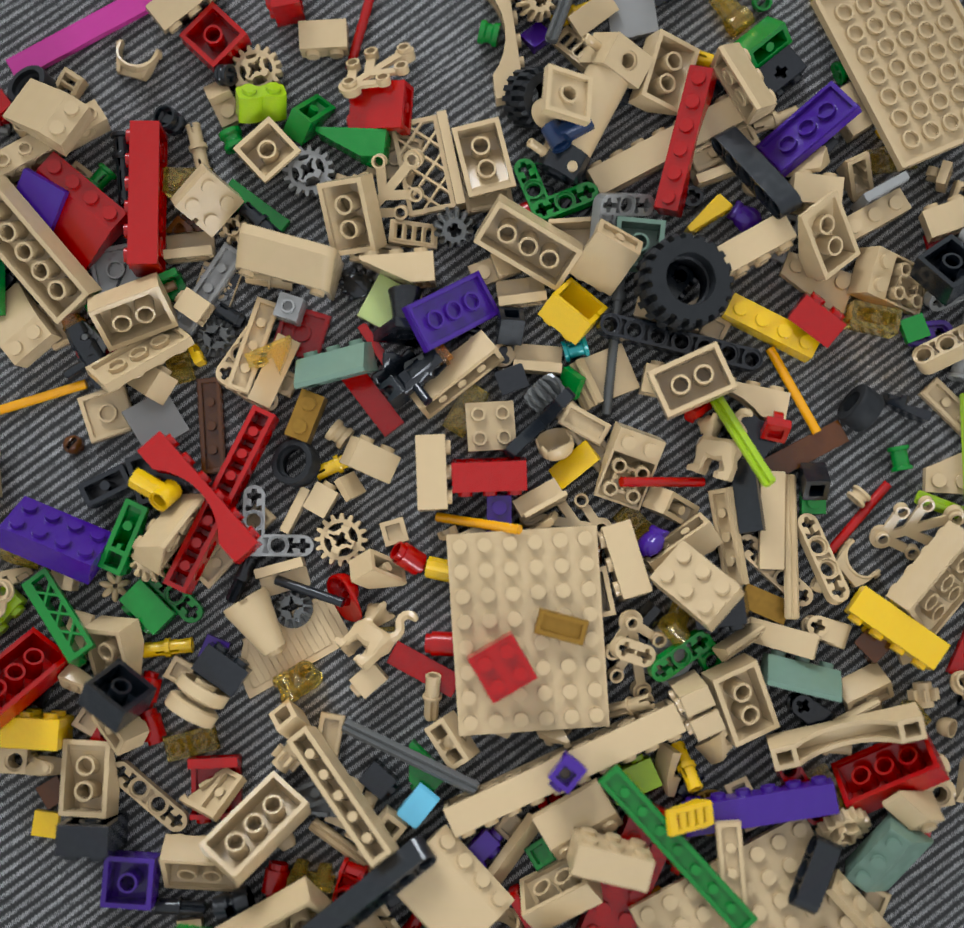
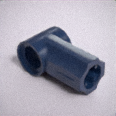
[541,119,595,153]

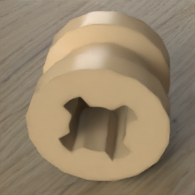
[324,419,355,450]

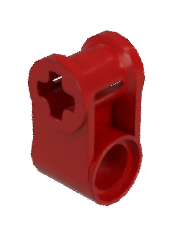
[332,856,370,902]

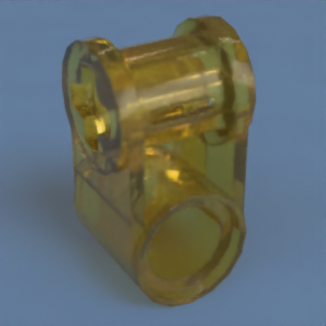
[272,660,323,703]

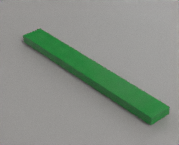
[598,764,758,928]

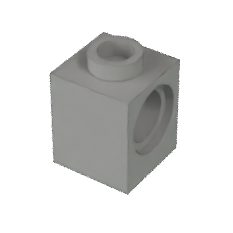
[273,291,308,327]

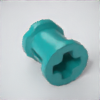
[561,336,590,362]

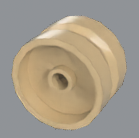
[164,671,230,729]

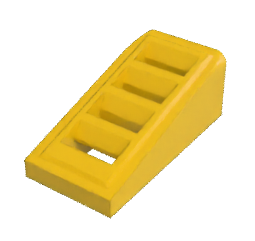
[684,194,733,234]
[665,798,714,837]

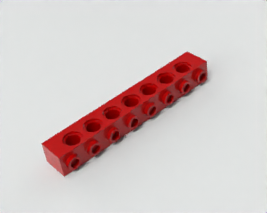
[163,404,280,595]

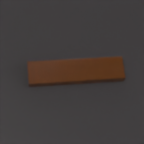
[196,377,227,475]
[763,420,849,474]

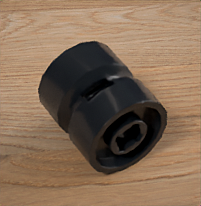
[212,885,256,925]

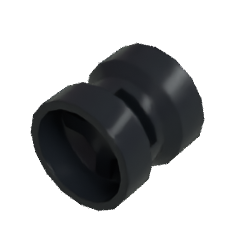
[153,104,186,136]

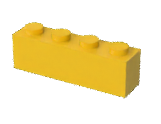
[720,293,820,363]
[843,586,951,671]

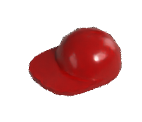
[327,573,362,622]

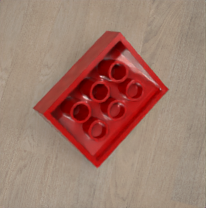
[36,151,128,271]

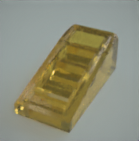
[166,348,196,385]

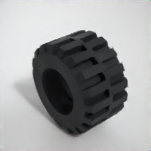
[502,66,546,129]

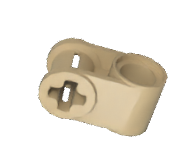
[800,615,852,650]

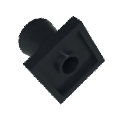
[373,284,422,347]

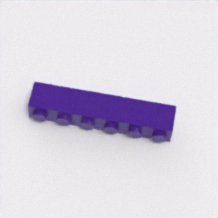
[681,775,840,837]

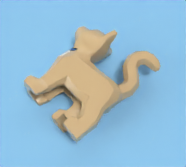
[686,408,753,482]
[334,601,418,671]

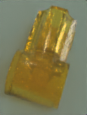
[709,0,755,38]
[658,601,690,646]

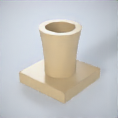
[531,63,593,128]

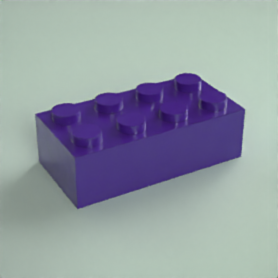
[0,496,111,585]

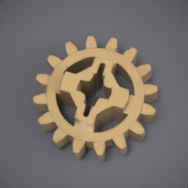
[233,44,283,87]
[314,513,368,566]
[815,806,872,847]

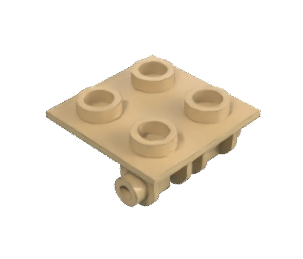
[465,400,516,452]

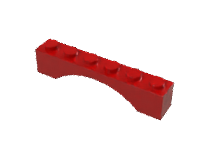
[654,65,717,218]
[137,431,262,564]

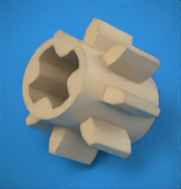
[219,214,248,245]
[907,681,940,709]
[271,743,301,774]

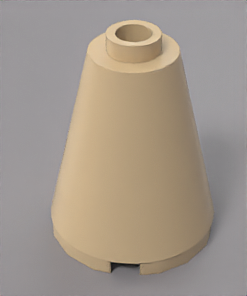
[223,586,285,658]

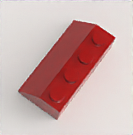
[831,731,950,814]

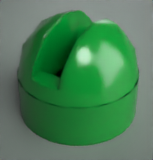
[751,0,772,12]

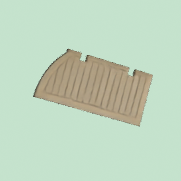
[241,591,349,699]

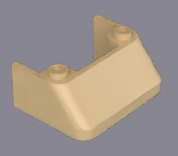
[235,223,344,301]

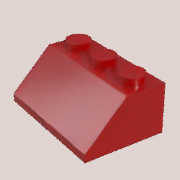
[451,456,527,497]

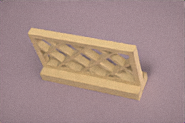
[391,110,466,218]

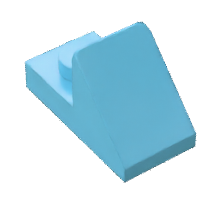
[396,783,440,829]

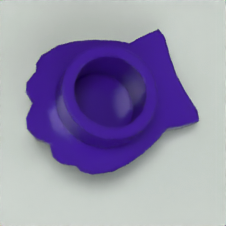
[726,200,762,232]
[638,525,670,557]

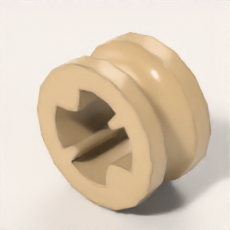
[846,485,871,508]

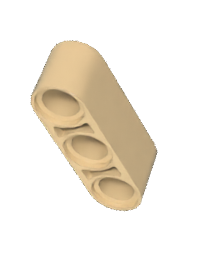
[912,324,964,375]

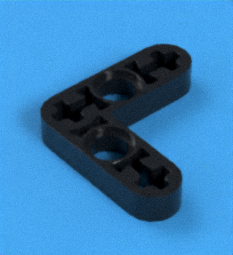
[503,387,577,460]

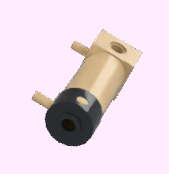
[527,32,654,186]

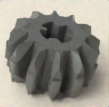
[433,206,474,248]
[524,373,565,414]

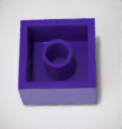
[100,850,161,911]

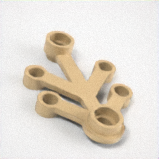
[338,42,416,99]
[359,148,425,220]
[519,493,612,535]
[869,495,964,560]
[605,609,670,697]

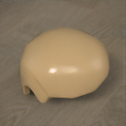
[535,428,575,461]

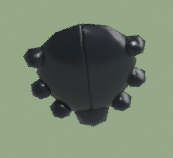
[339,267,374,301]

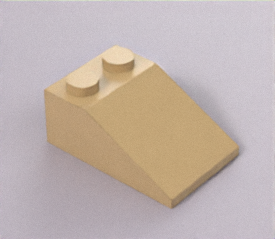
[2,78,94,157]
[451,117,516,199]
[798,189,861,280]
[0,281,63,368]
[84,615,144,676]
[58,739,120,819]

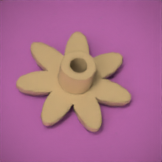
[99,571,131,602]

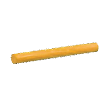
[766,346,821,435]
[0,379,88,415]
[435,512,523,535]

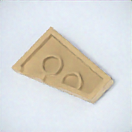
[779,251,852,314]

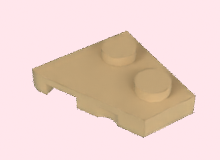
[922,452,964,495]
[179,768,247,823]

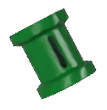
[87,162,117,192]
[887,445,913,472]

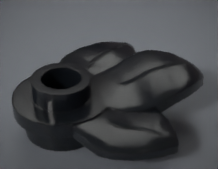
[371,348,416,385]

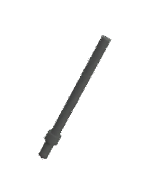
[601,277,626,416]

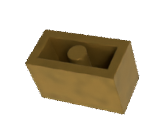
[284,389,328,445]

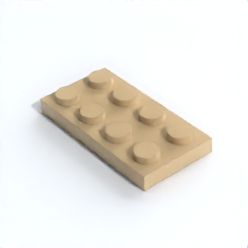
[85,326,194,393]

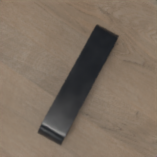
[711,126,802,220]

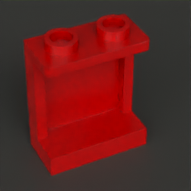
[346,80,414,135]
[187,754,243,824]

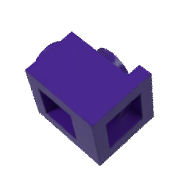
[547,750,587,795]
[466,827,504,867]

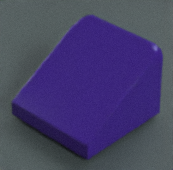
[520,22,548,54]

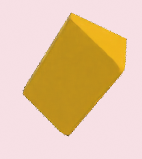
[549,440,601,490]

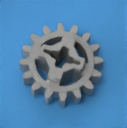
[282,145,335,199]

